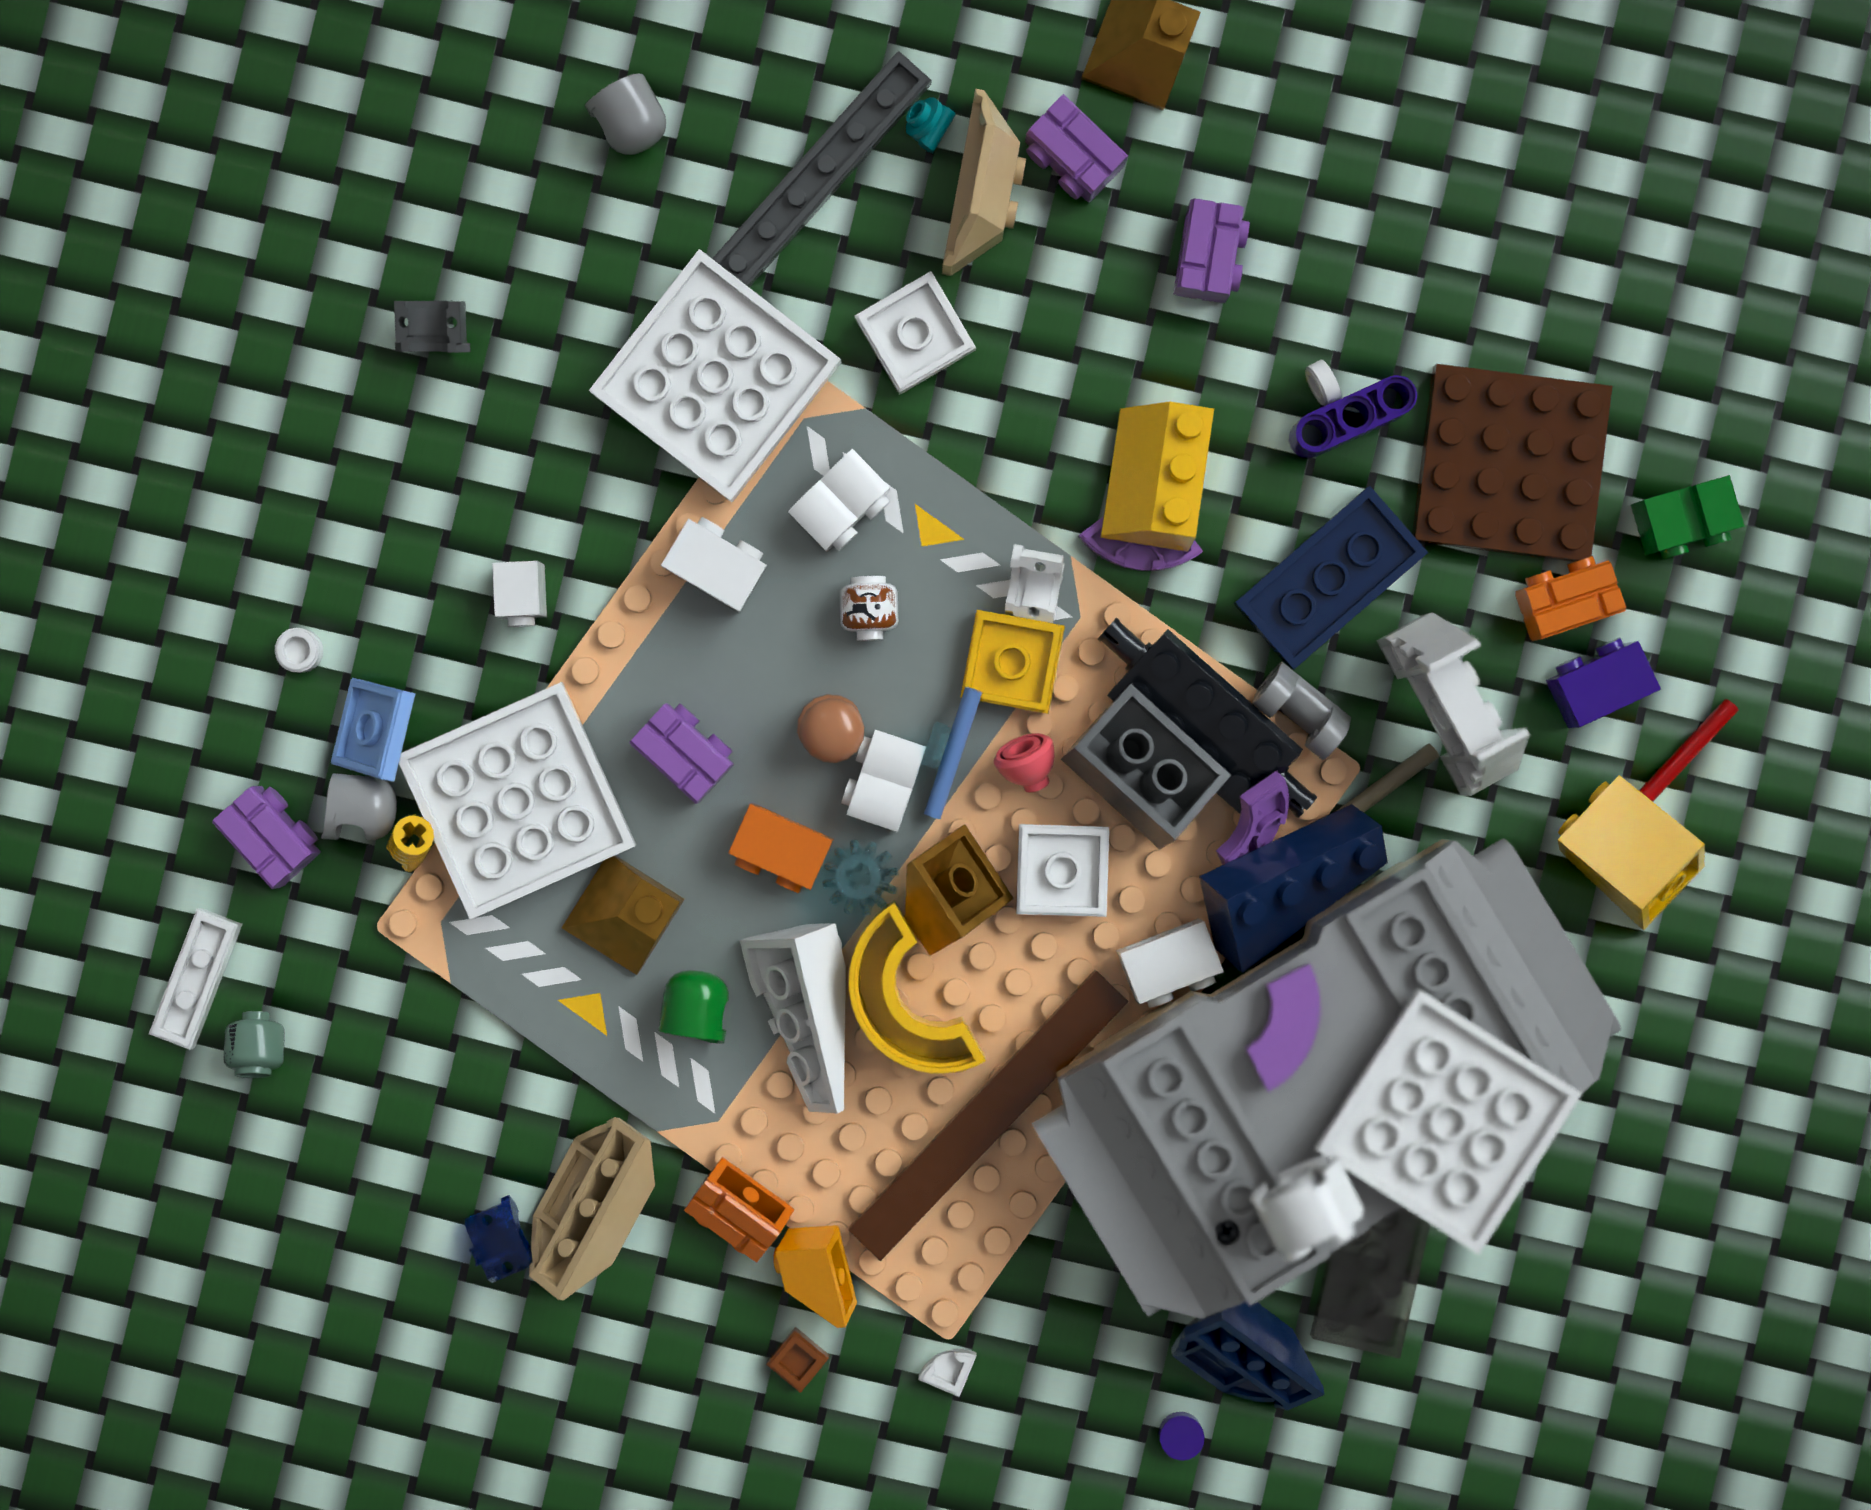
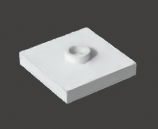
[854,271,976,395]
[1016,824,1109,917]

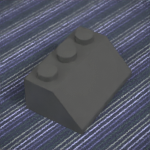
[1061,684,1231,849]

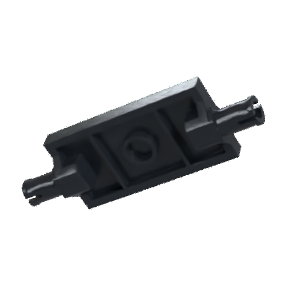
[1098,617,1317,818]

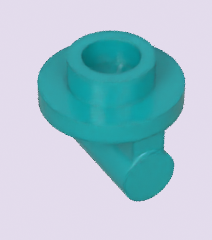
[906,97,956,153]

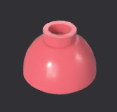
[993,733,1055,793]

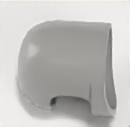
[584,73,666,155]
[321,773,397,840]

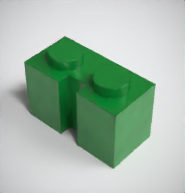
[1631,475,1745,560]

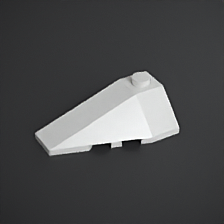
[740,923,846,1113]

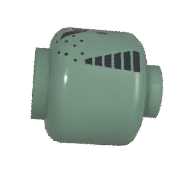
[223,1011,285,1078]

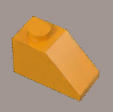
[773,1225,857,1328]

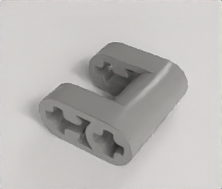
[1252,661,1351,760]

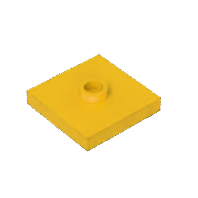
[960,610,1065,714]

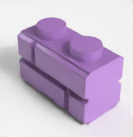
[1025,94,1128,203]
[1173,198,1250,303]
[629,703,734,804]
[212,786,321,889]

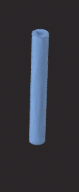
[924,687,982,819]

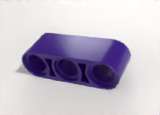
[1289,375,1417,458]

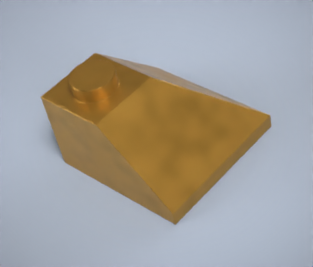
[1081,0,1201,111]
[905,824,1014,956]
[562,856,685,975]

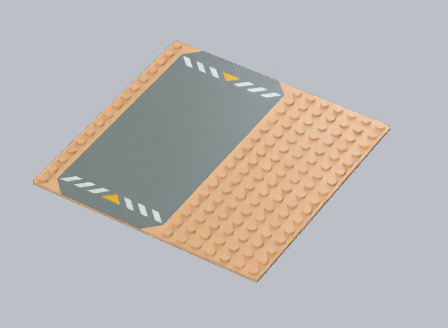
[377,381,1360,1339]

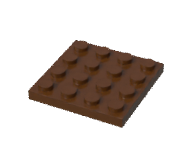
[1412,364,1613,562]

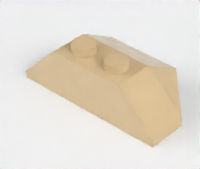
[942,89,1026,276]
[529,1117,655,1300]

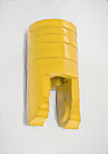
[386,815,434,872]

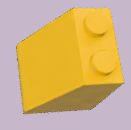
[1558,775,1705,930]

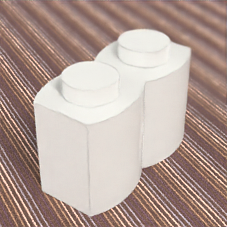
[788,449,890,552]
[841,730,926,832]

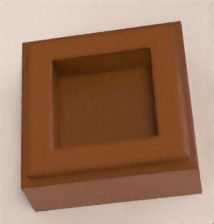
[766,1327,829,1393]

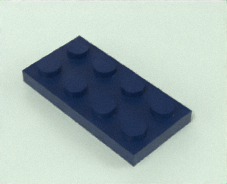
[1233,486,1428,670]

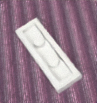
[149,908,243,1050]

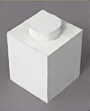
[492,561,547,627]

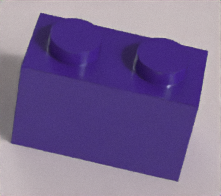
[1546,637,1661,728]

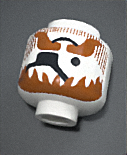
[840,576,899,641]

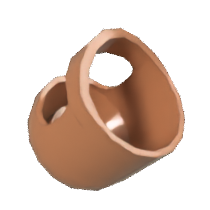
[797,694,865,763]

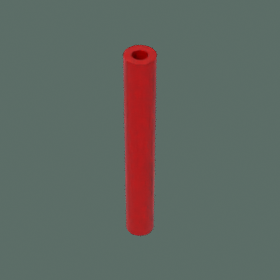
[1639,699,1739,802]

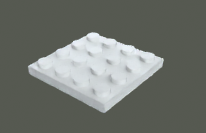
[589,249,842,502]
[399,682,636,920]
[1314,989,1582,1255]

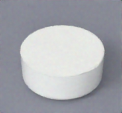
[1305,359,1342,406]
[275,628,323,673]

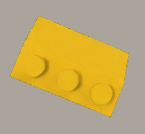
[1100,401,1214,552]

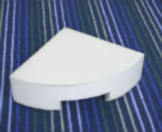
[918,1349,976,1397]

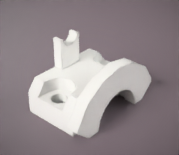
[1005,544,1065,623]

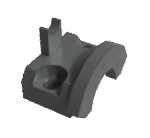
[394,300,471,353]

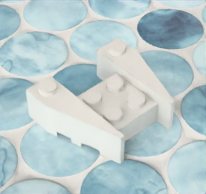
[1376,612,1530,796]

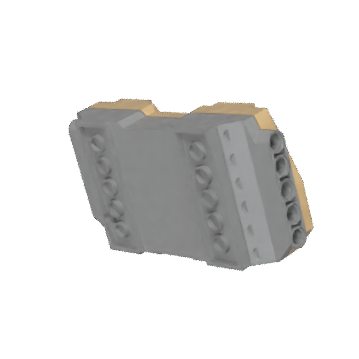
[1032,838,1621,1319]

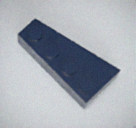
[1199,804,1388,973]

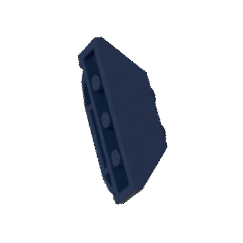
[1171,1301,1325,1410]

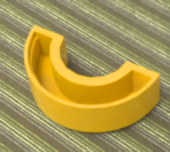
[849,900,986,1074]

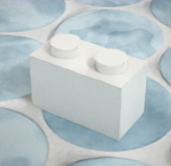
[661,517,767,613]
[1116,918,1224,1008]

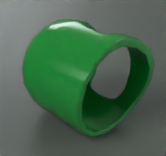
[658,970,729,1044]

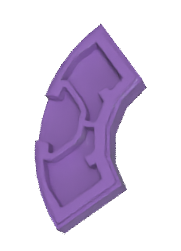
[1078,516,1203,571]
[1216,771,1289,865]
[1245,963,1320,1092]

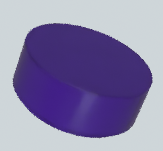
[1158,1412,1204,1461]

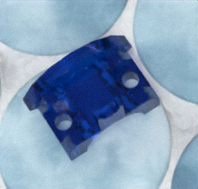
[465,1195,533,1283]

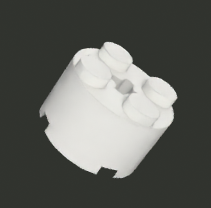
[1250,1155,1364,1262]

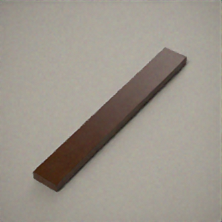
[848,970,1129,1261]

